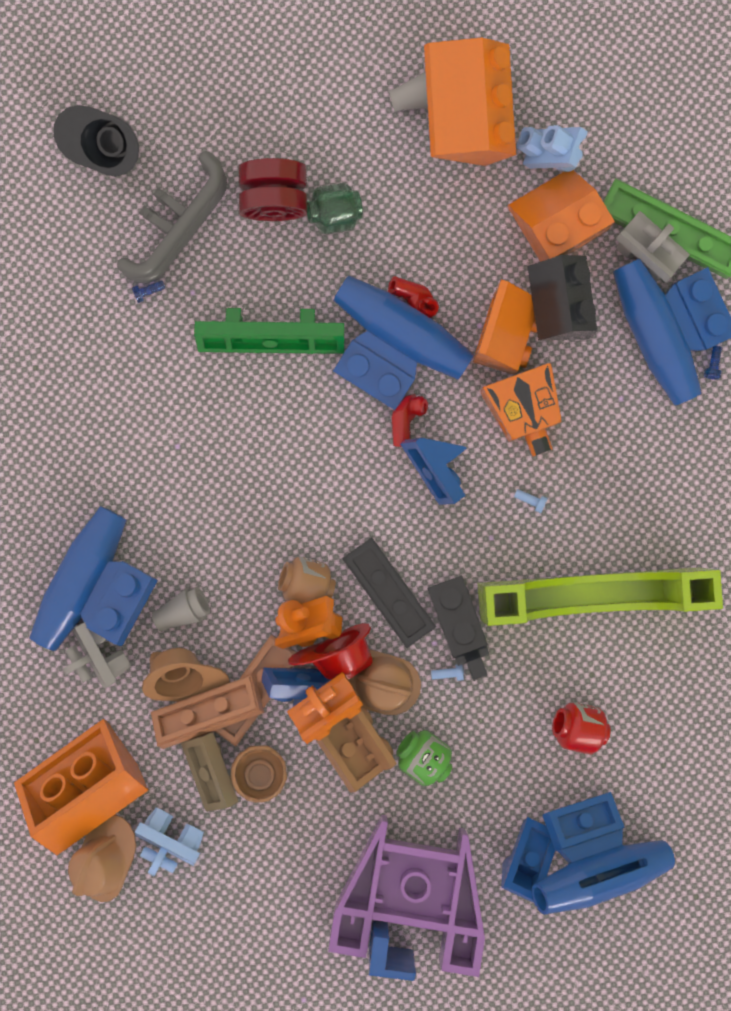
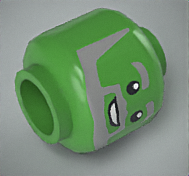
[396,730,453,786]

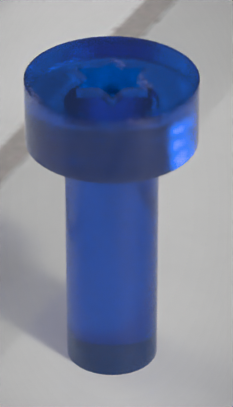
[132,280,166,303]
[704,346,722,380]

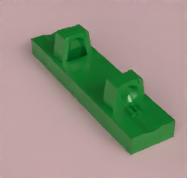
[194,308,345,354]

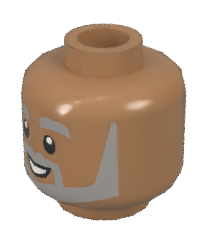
[278,556,336,604]

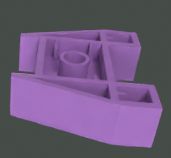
[328,815,485,977]

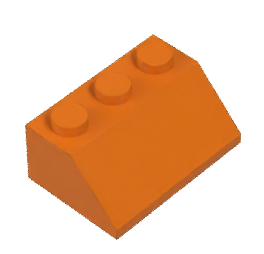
[424,37,516,166]
[14,719,148,856]

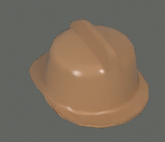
[142,648,231,702]
[348,649,421,715]
[68,815,136,902]

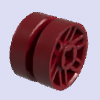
[238,158,307,222]

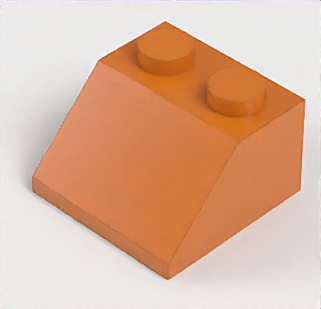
[507,170,615,262]
[472,279,537,375]

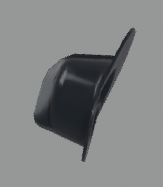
[53,105,139,177]

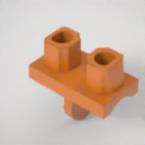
[275,596,343,649]
[287,672,364,744]

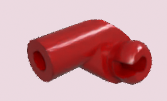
[388,276,439,318]
[391,394,428,447]

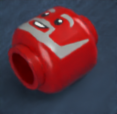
[552,702,611,755]

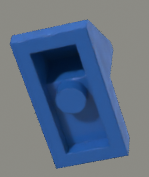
[400,438,467,505]
[261,667,331,707]
[501,817,555,903]

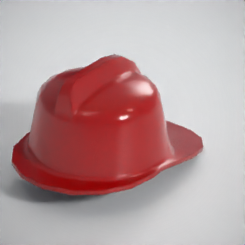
[288,623,372,680]

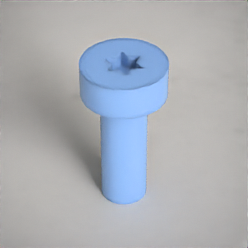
[514,489,548,513]
[431,664,464,681]

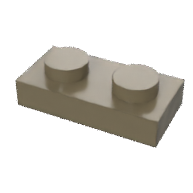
[181,732,238,812]

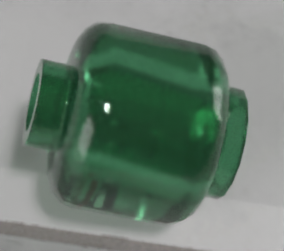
[307,183,363,234]

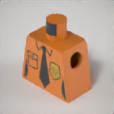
[480,363,561,457]

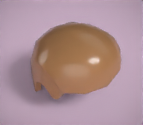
[230,745,287,803]

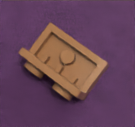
[315,706,397,793]

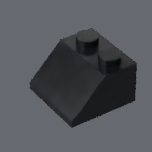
[527,255,597,341]

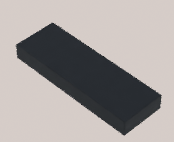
[342,537,436,648]

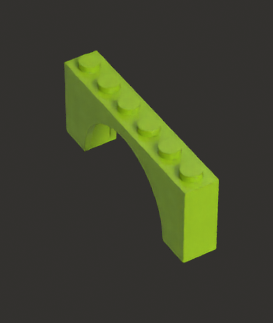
[477,567,723,626]

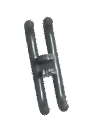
[117,151,227,284]

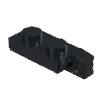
[427,575,489,681]

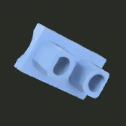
[516,125,588,172]
[135,807,204,876]

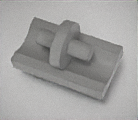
[616,211,690,282]
[63,622,131,688]

